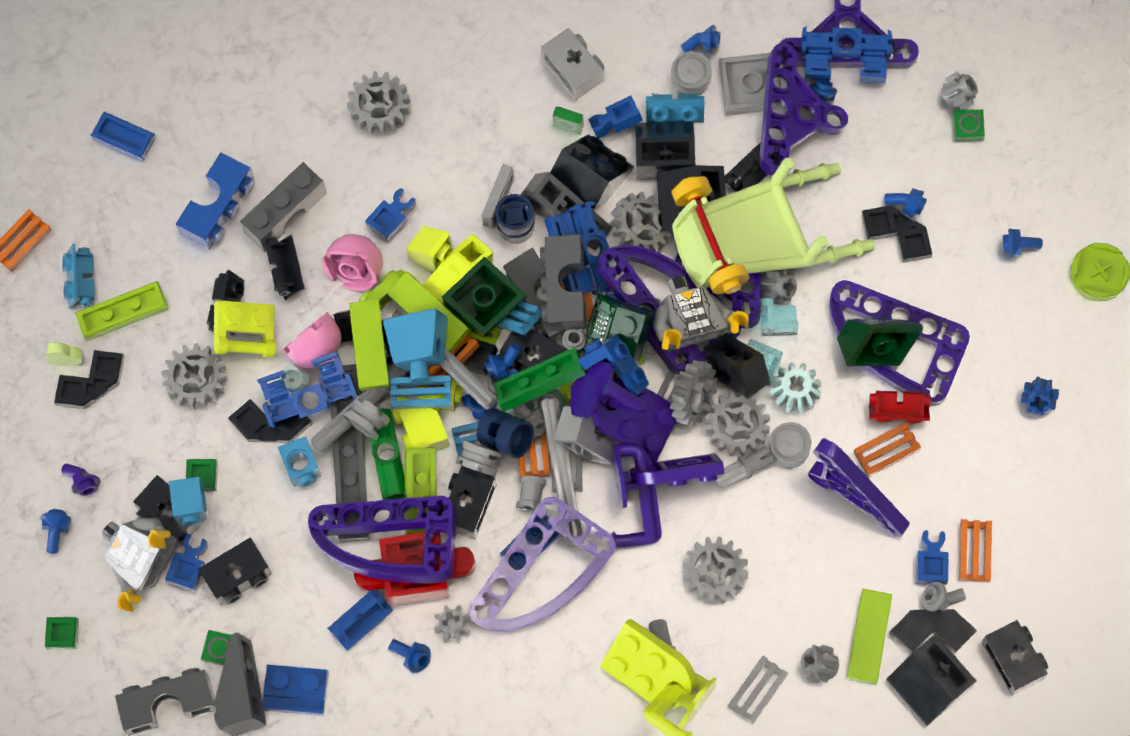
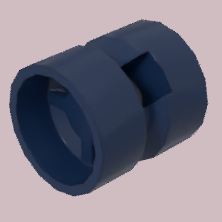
[495,194,535,244]
[476,408,534,458]

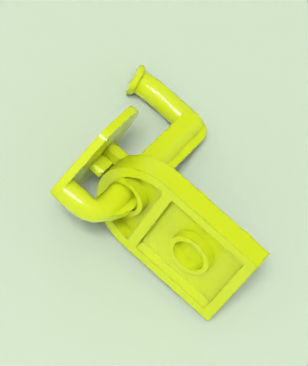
[600,618,717,736]

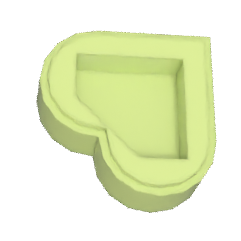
[46,342,83,365]

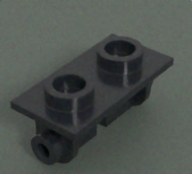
[725,142,779,192]
[265,235,305,301]
[206,270,245,335]

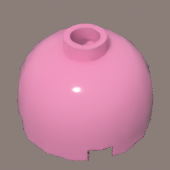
[322,234,383,292]
[282,312,342,369]

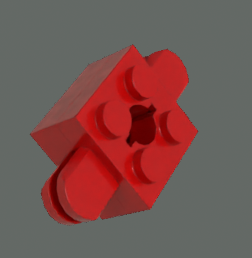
[353,532,476,606]

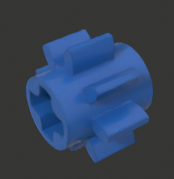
[1021,376,1059,415]

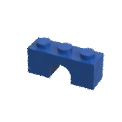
[175,152,255,250]

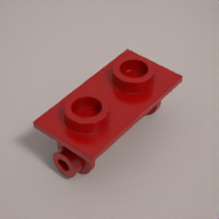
[868,390,931,424]

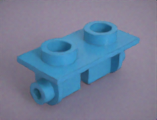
[646,93,705,122]
[62,244,95,309]

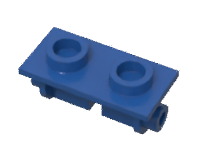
[327,590,393,651]

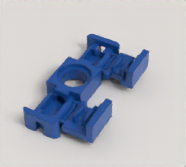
[801,27,892,83]
[544,201,611,295]
[257,351,358,428]

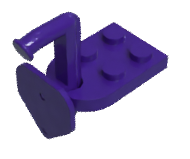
[570,361,676,463]
[609,443,725,549]

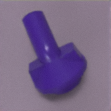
[61,463,101,496]

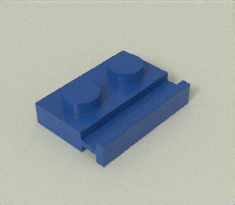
[263,664,329,716]

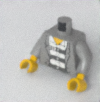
[653,276,748,351]
[102,518,178,612]

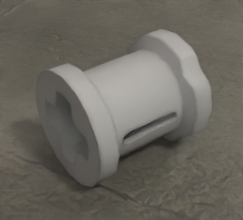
[516,476,546,512]

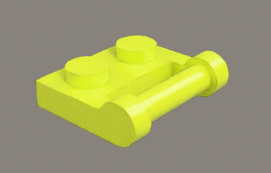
[214,300,276,358]

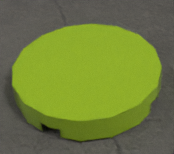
[1070,243,1130,301]

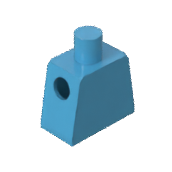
[383,308,448,384]

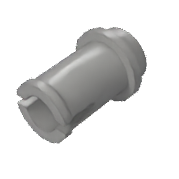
[562,329,586,354]

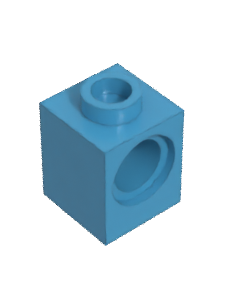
[278,436,321,487]
[169,477,208,526]

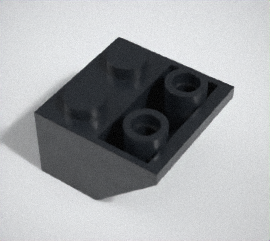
[635,121,695,179]
[550,134,634,210]
[656,165,726,231]
[886,634,977,727]

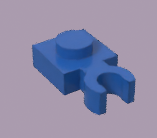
[588,96,643,138]
[365,188,416,242]
[916,530,949,585]
[165,534,208,592]

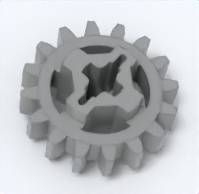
[347,71,410,134]
[609,192,672,251]
[161,343,228,409]
[670,360,718,426]
[705,391,770,457]
[682,536,749,604]

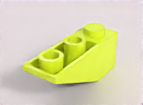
[423,233,493,303]

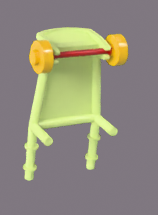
[671,158,875,294]

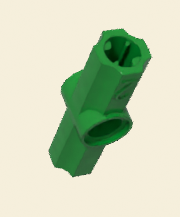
[370,408,405,500]

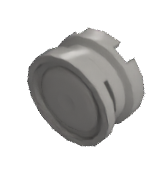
[671,51,712,96]
[342,396,391,440]
[768,422,812,469]
[456,440,503,477]

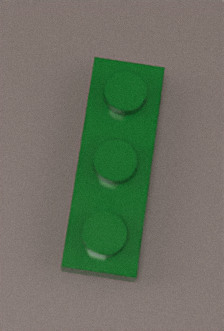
[493,347,586,412]

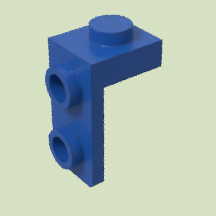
[578,334,649,396]

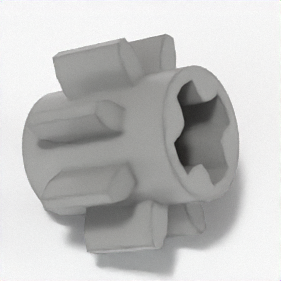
[941,72,978,110]
[761,269,797,305]
[434,605,471,643]
[801,644,839,683]

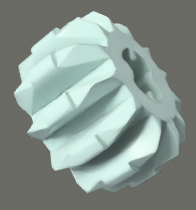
[771,362,822,414]

